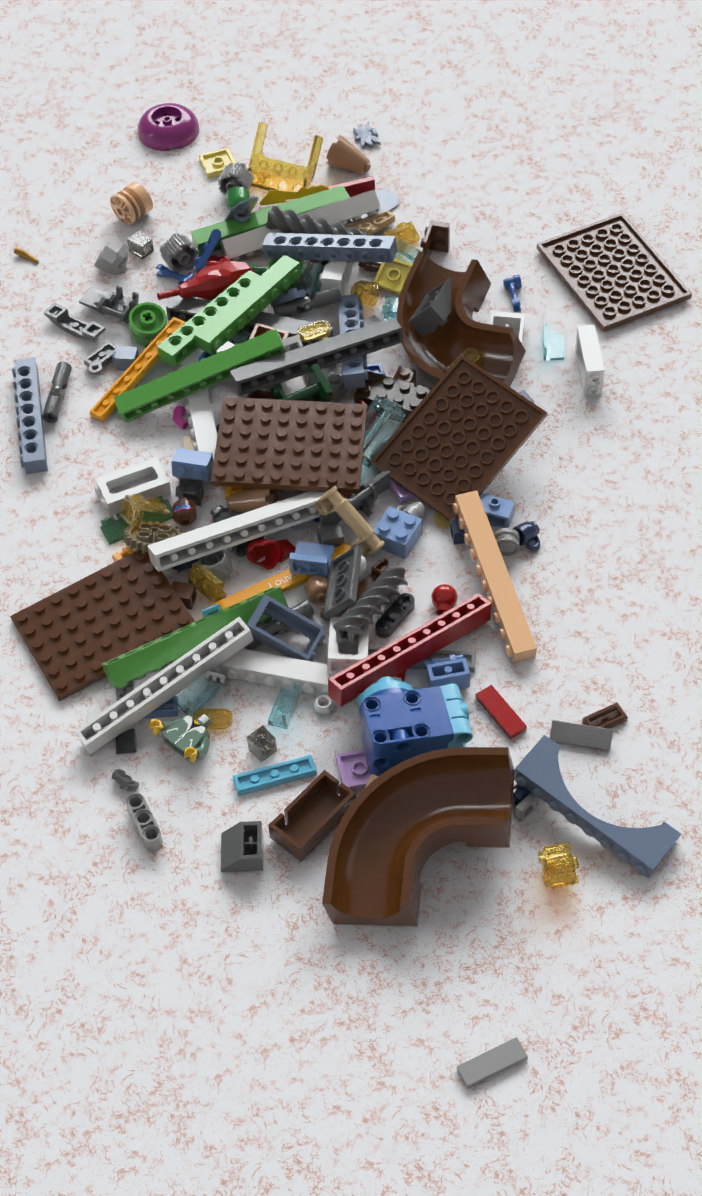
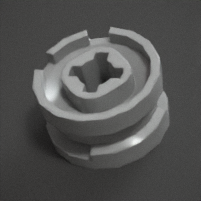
[494,528,520,556]

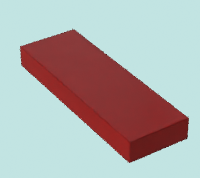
[327,176,375,197]
[475,685,527,739]

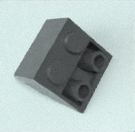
[221,821,263,872]

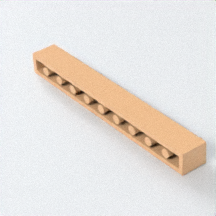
[453,490,537,663]

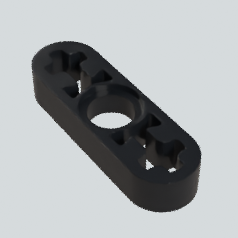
[375,593,415,638]

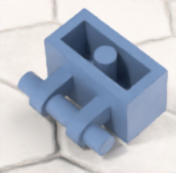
[424,654,470,689]

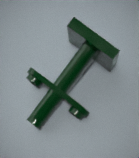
[271,364,333,402]

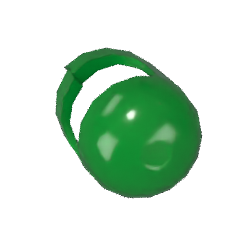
[226,186,250,210]

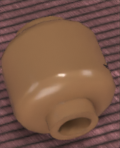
[304,575,328,603]

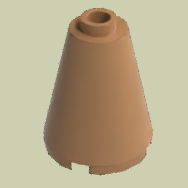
[326,135,371,174]
[227,488,280,514]

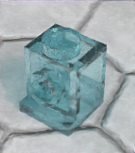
[381,296,399,321]

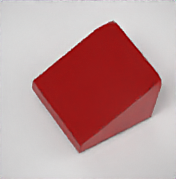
[276,539,296,563]

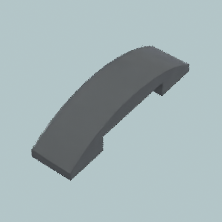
[44,303,106,340]

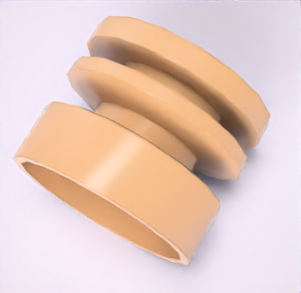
[110,182,153,225]

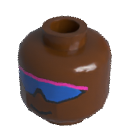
[172,498,197,526]

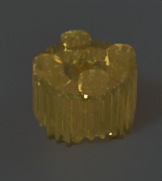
[538,842,579,889]

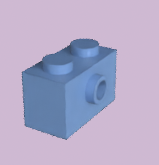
[479,493,515,528]

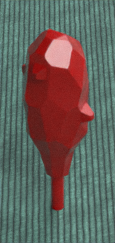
[157,258,256,301]

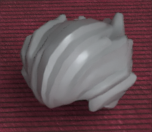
[196,550,233,584]

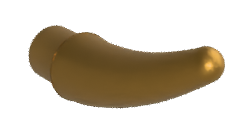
[14,247,39,263]

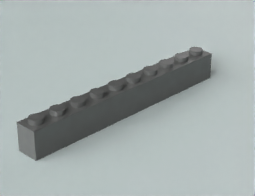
[166,295,334,347]
[230,317,404,396]

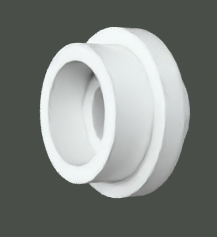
[314,695,334,714]

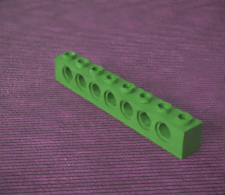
[157,270,260,368]

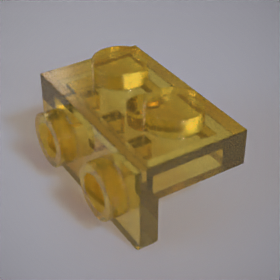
[382,221,420,250]
[187,562,227,603]

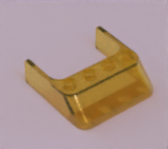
[248,122,323,191]

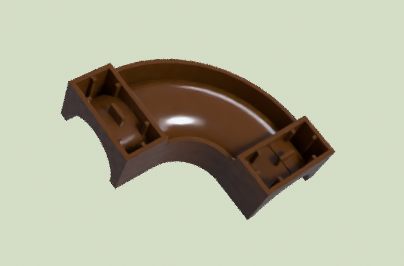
[397,252,526,387]
[322,747,515,926]

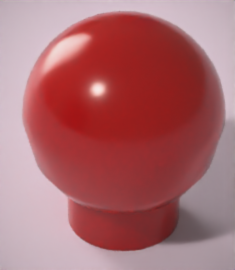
[431,584,458,615]

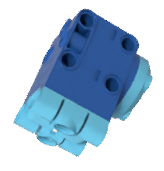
[356,677,473,776]

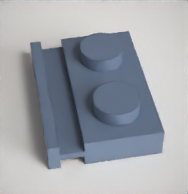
[270,288,311,307]

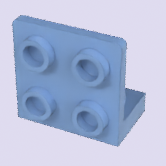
[289,541,334,577]

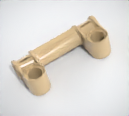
[315,486,385,557]

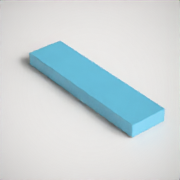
[233,755,317,796]

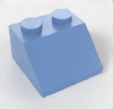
[171,448,213,484]

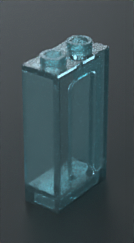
[362,396,407,468]

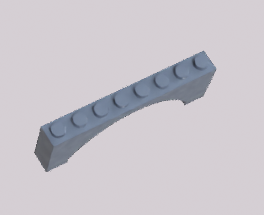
[514,735,681,878]

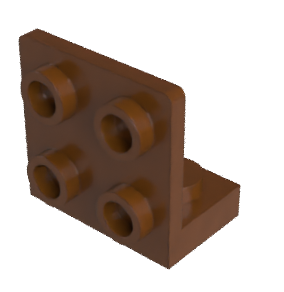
[420,220,450,258]

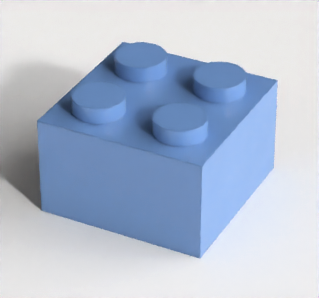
[374,506,423,559]

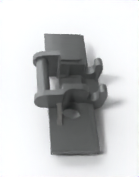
[79,286,139,324]
[320,471,390,526]

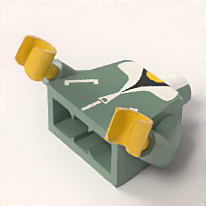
[148,714,211,764]

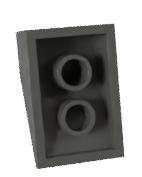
[408,278,452,337]

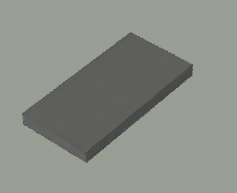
[323,545,362,620]

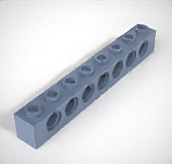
[262,233,398,262]
[338,294,369,390]
[12,357,48,474]

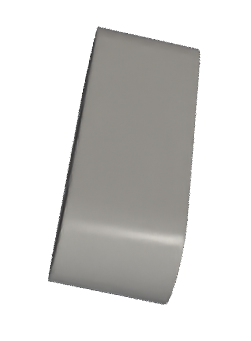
[126,793,163,852]

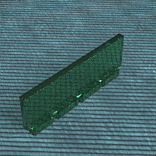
[100,496,173,545]

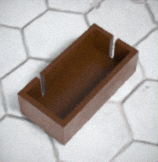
[268,770,356,861]

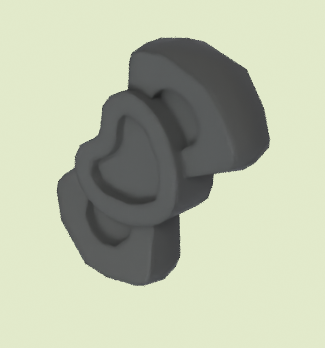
[112,769,139,792]

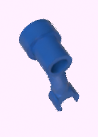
[156,264,195,285]
[503,274,522,312]

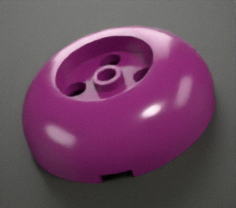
[138,103,199,151]

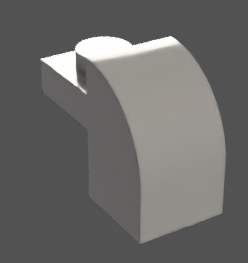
[94,244,129,274]

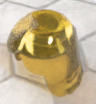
[350,280,380,307]

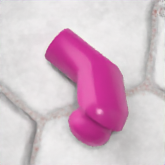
[173,406,189,430]

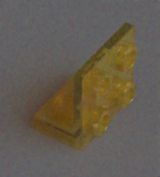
[120,494,171,528]

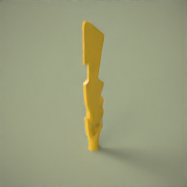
[260,184,333,205]

